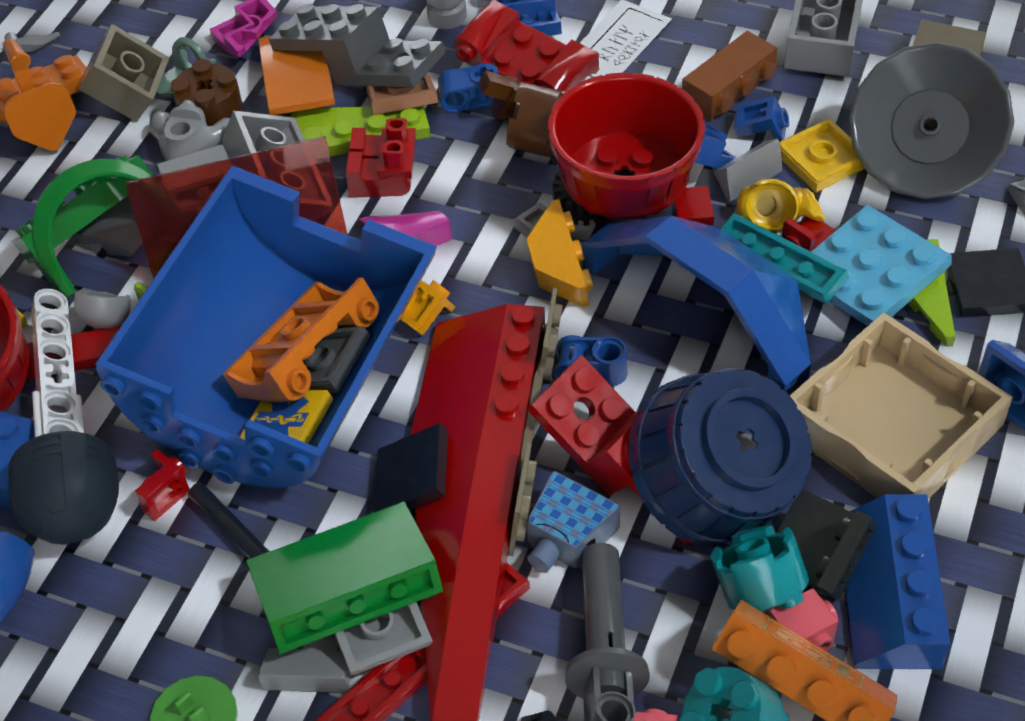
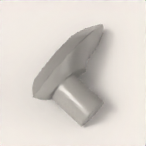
[1,32,61,53]

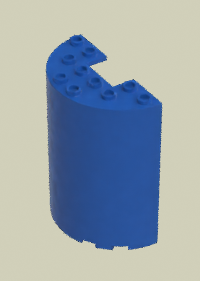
[95,166,437,488]

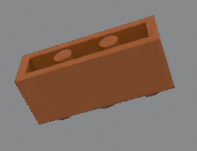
[682,30,777,122]

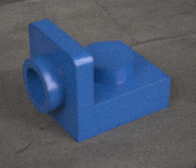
[734,96,789,142]

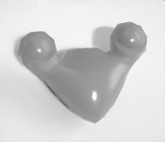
[149,100,230,161]

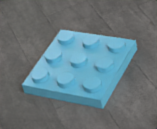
[811,205,952,326]

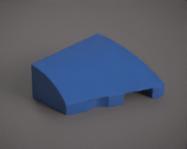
[695,123,737,169]

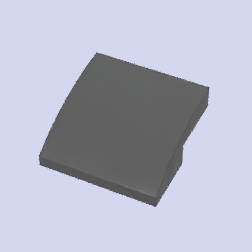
[72,191,162,256]

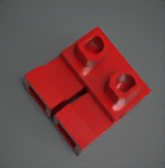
[346,118,416,198]

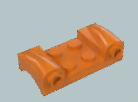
[222,277,379,403]

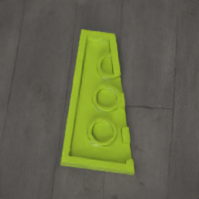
[290,106,431,159]

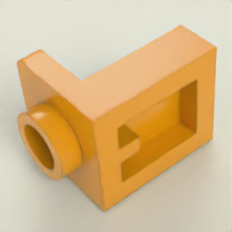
[400,280,456,336]

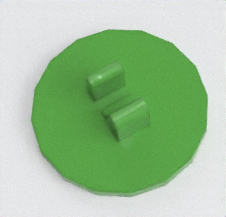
[150,675,238,721]

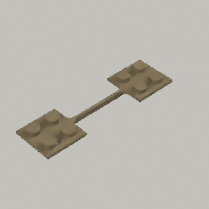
[508,288,563,556]

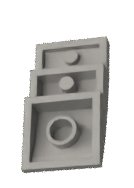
[334,602,433,676]

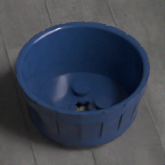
[628,368,812,548]

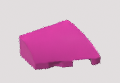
[209,0,278,58]
[359,211,452,246]

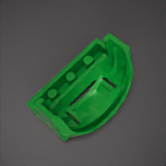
[12,155,182,297]

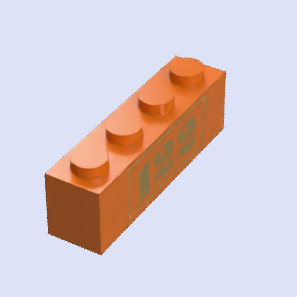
[711,599,898,721]

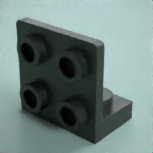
[777,489,877,601]

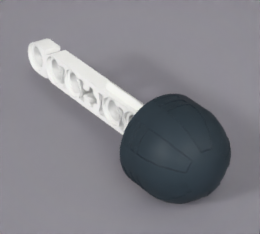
[8,289,119,545]

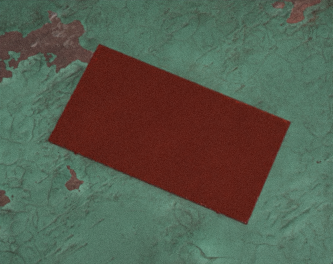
[125,136,348,280]

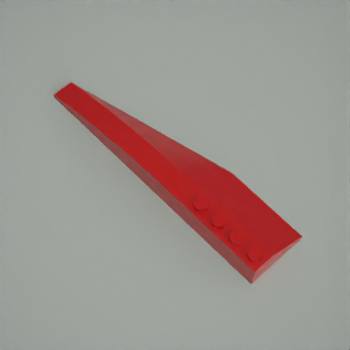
[410,304,546,721]

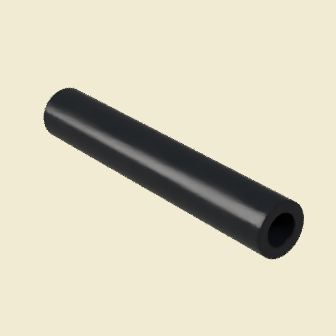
[188,482,270,559]

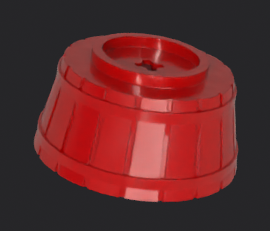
[548,72,705,220]

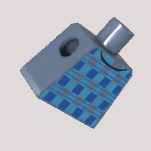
[527,471,620,573]

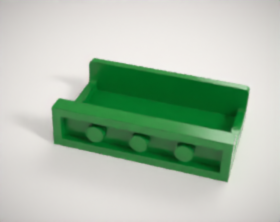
[246,502,443,654]

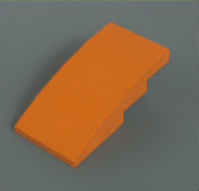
[258,36,336,115]

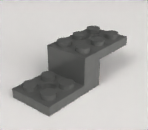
[269,4,446,87]

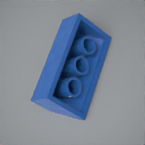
[845,494,951,670]

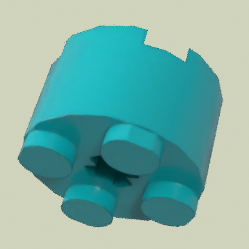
[710,525,809,611]
[679,666,789,721]

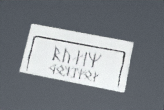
[580,0,672,80]

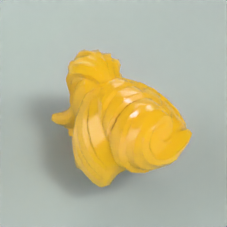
[737,179,825,232]

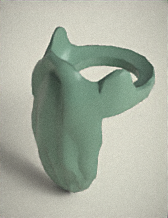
[157,37,216,98]

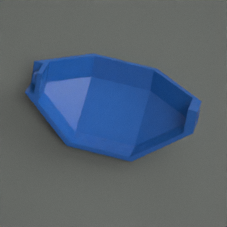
[582,216,811,392]

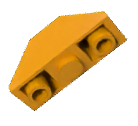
[526,199,594,307]

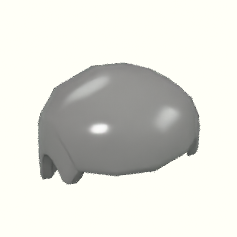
[74,290,131,329]

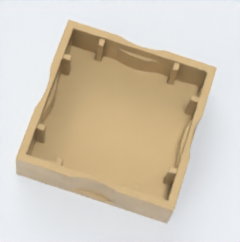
[790,312,1013,499]

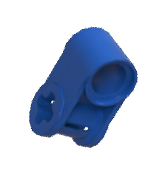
[438,63,499,113]
[553,335,628,387]

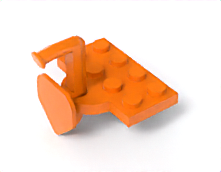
[0,38,87,151]

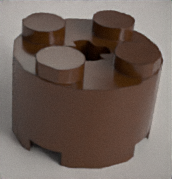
[171,59,243,126]
[506,82,565,158]

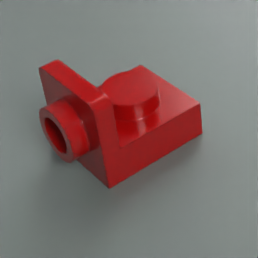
[782,217,836,252]
[135,449,189,521]

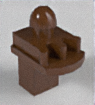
[478,70,521,120]

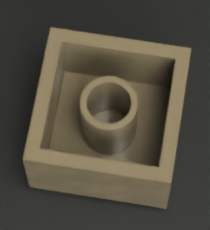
[78,24,170,122]

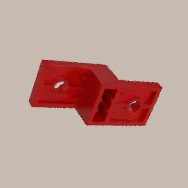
[526,355,691,545]

